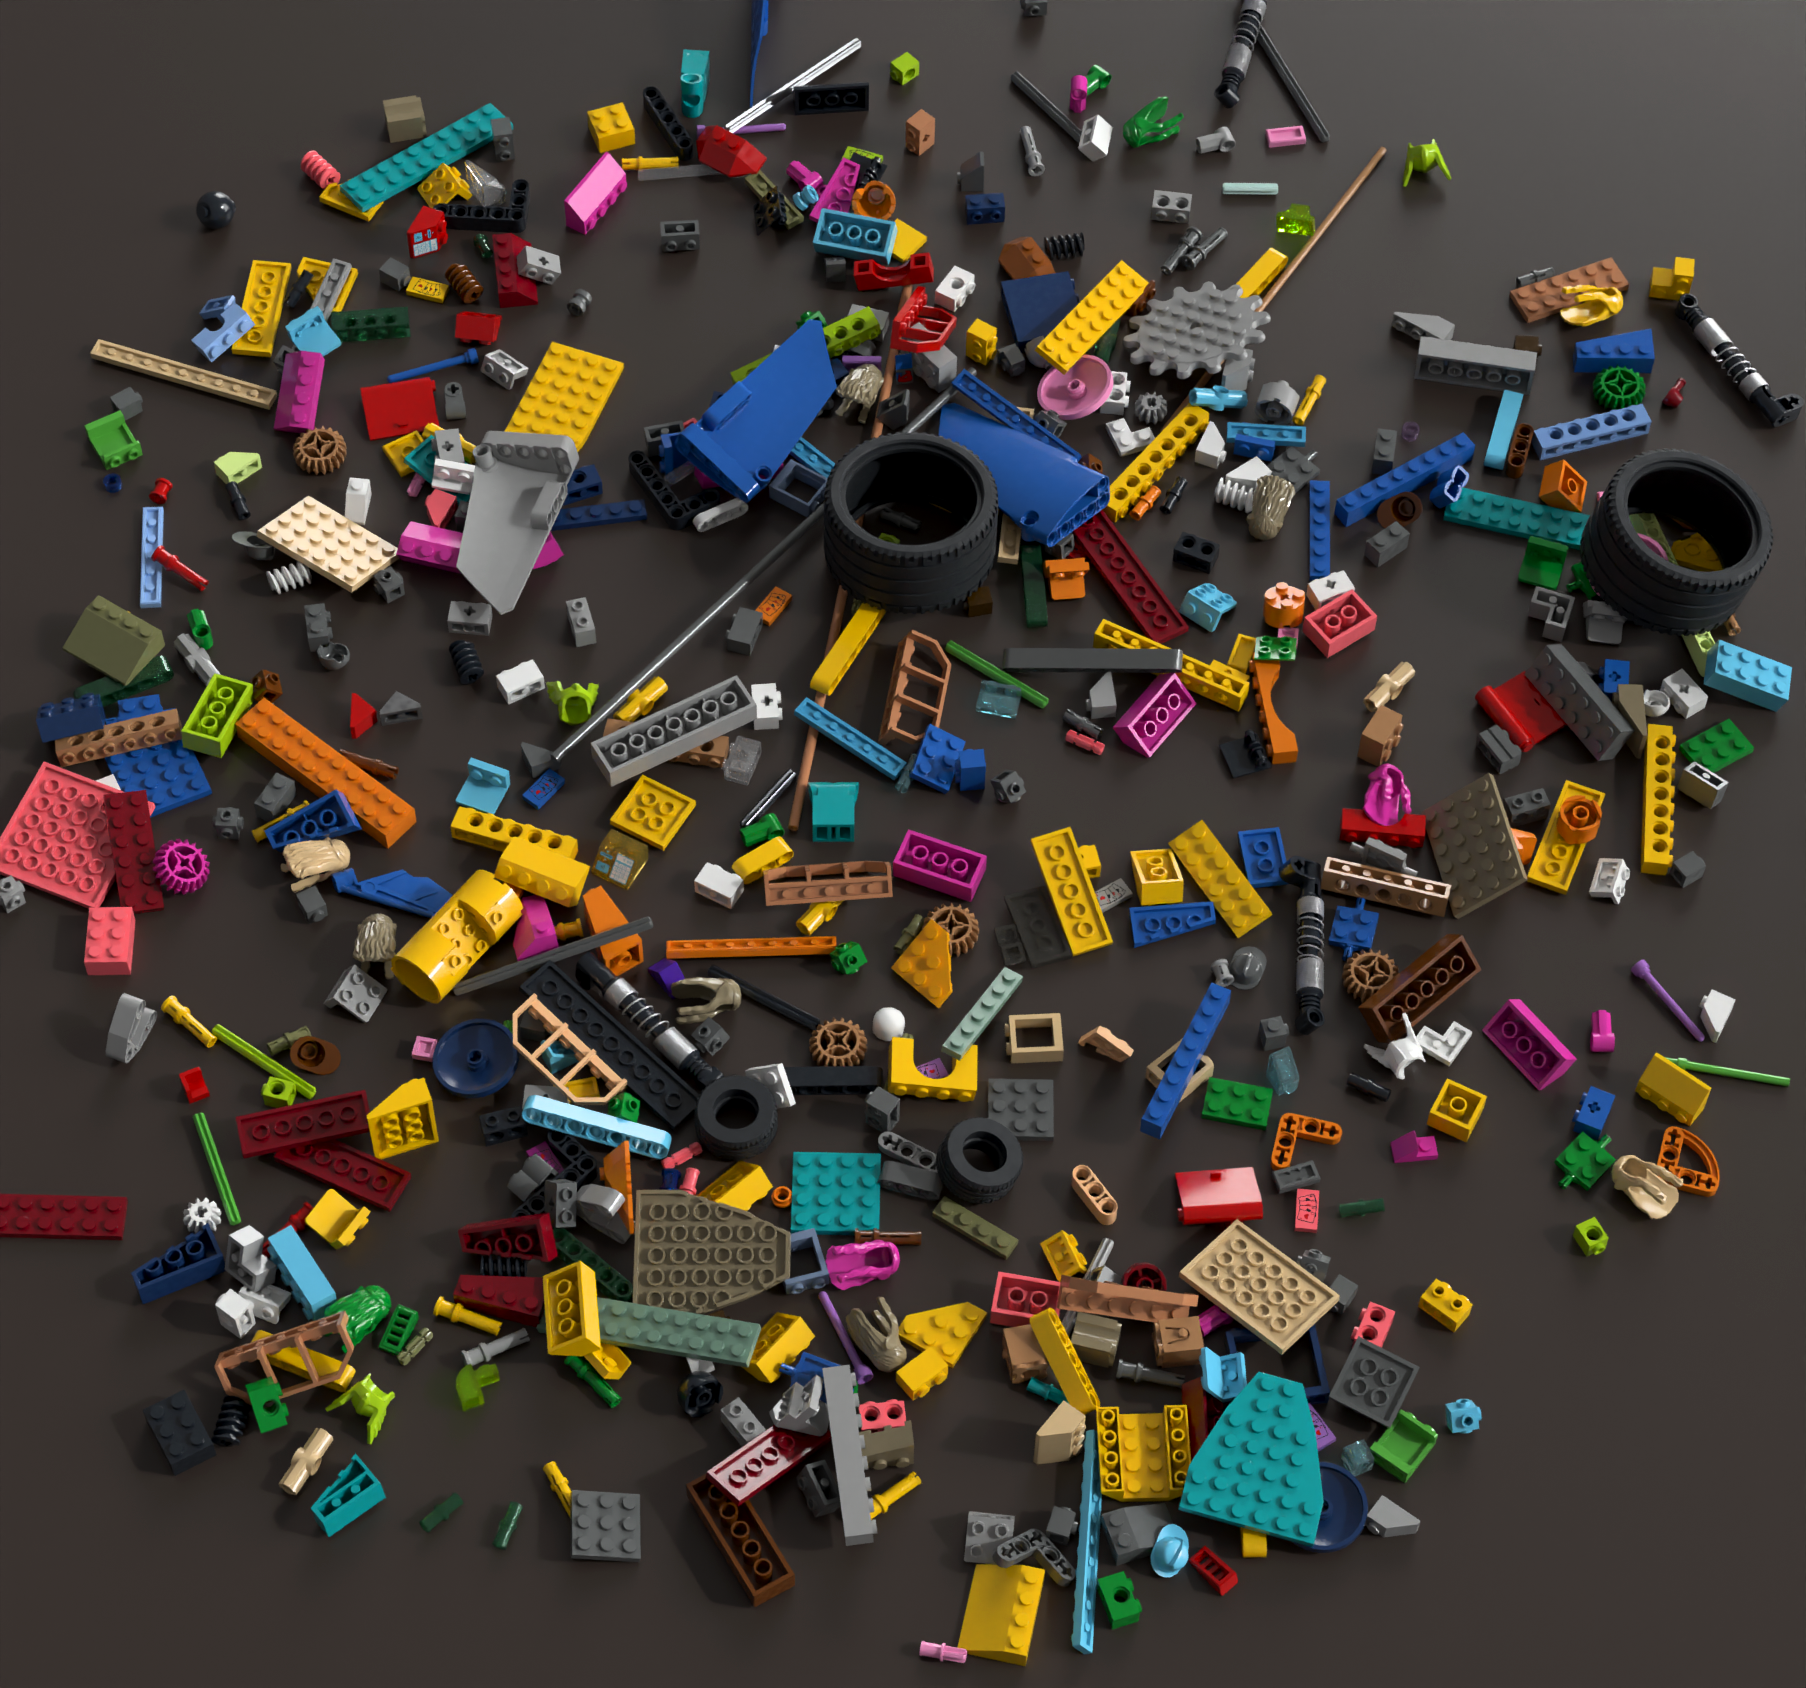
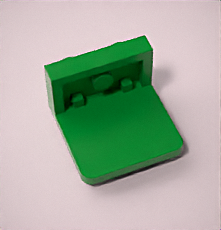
[1518,536,1569,590]

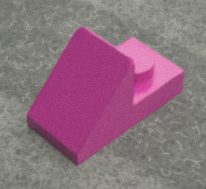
[1390,1131,1438,1163]

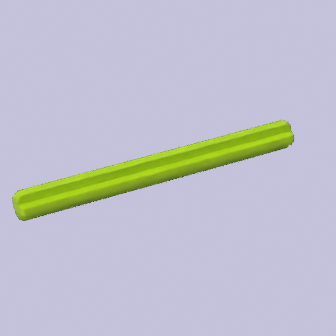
[212,1024,316,1099]

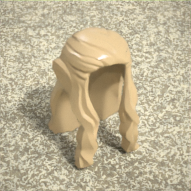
[281,837,350,893]
[1612,1155,1683,1219]

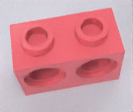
[1350,1301,1395,1348]
[858,1399,906,1434]

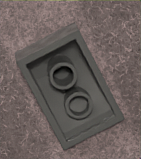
[1100,1503,1173,1566]

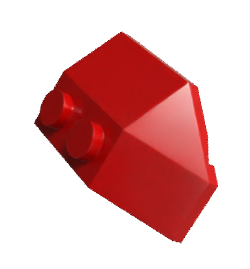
[696,125,767,177]

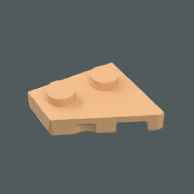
[1078,1026,1134,1062]

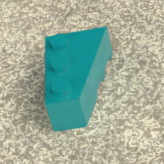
[311,1453,386,1537]

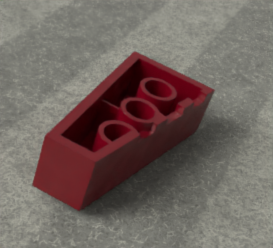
[458,1213,558,1262]
[453,1275,545,1328]

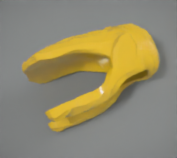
[1560,285,1623,327]

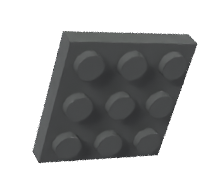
[988,1079,1054,1141]
[1328,1336,1420,1429]
[570,1490,641,1562]

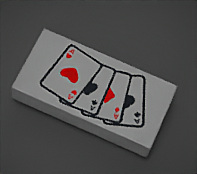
[1095,878,1133,913]

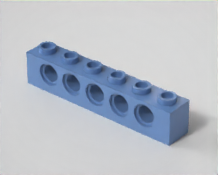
[1531,404,1652,460]

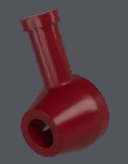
[1662,378,1686,408]

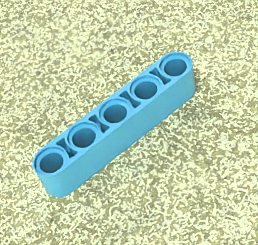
[1484,389,1523,470]

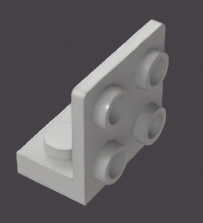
[323,965,387,1023]
[964,1511,1015,1565]

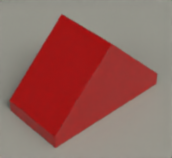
[350,693,378,739]

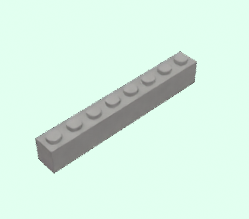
[822,1365,877,1546]

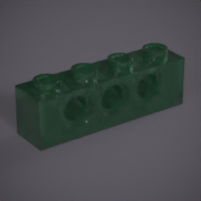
[331,306,411,343]

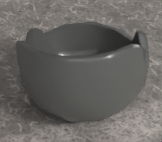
[317,642,350,670]

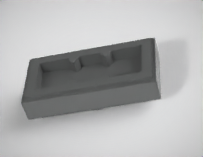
[1271,1160,1321,1194]

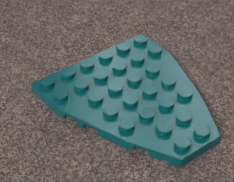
[1178,1372,1324,1547]

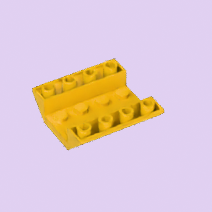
[1096,1405,1191,1502]

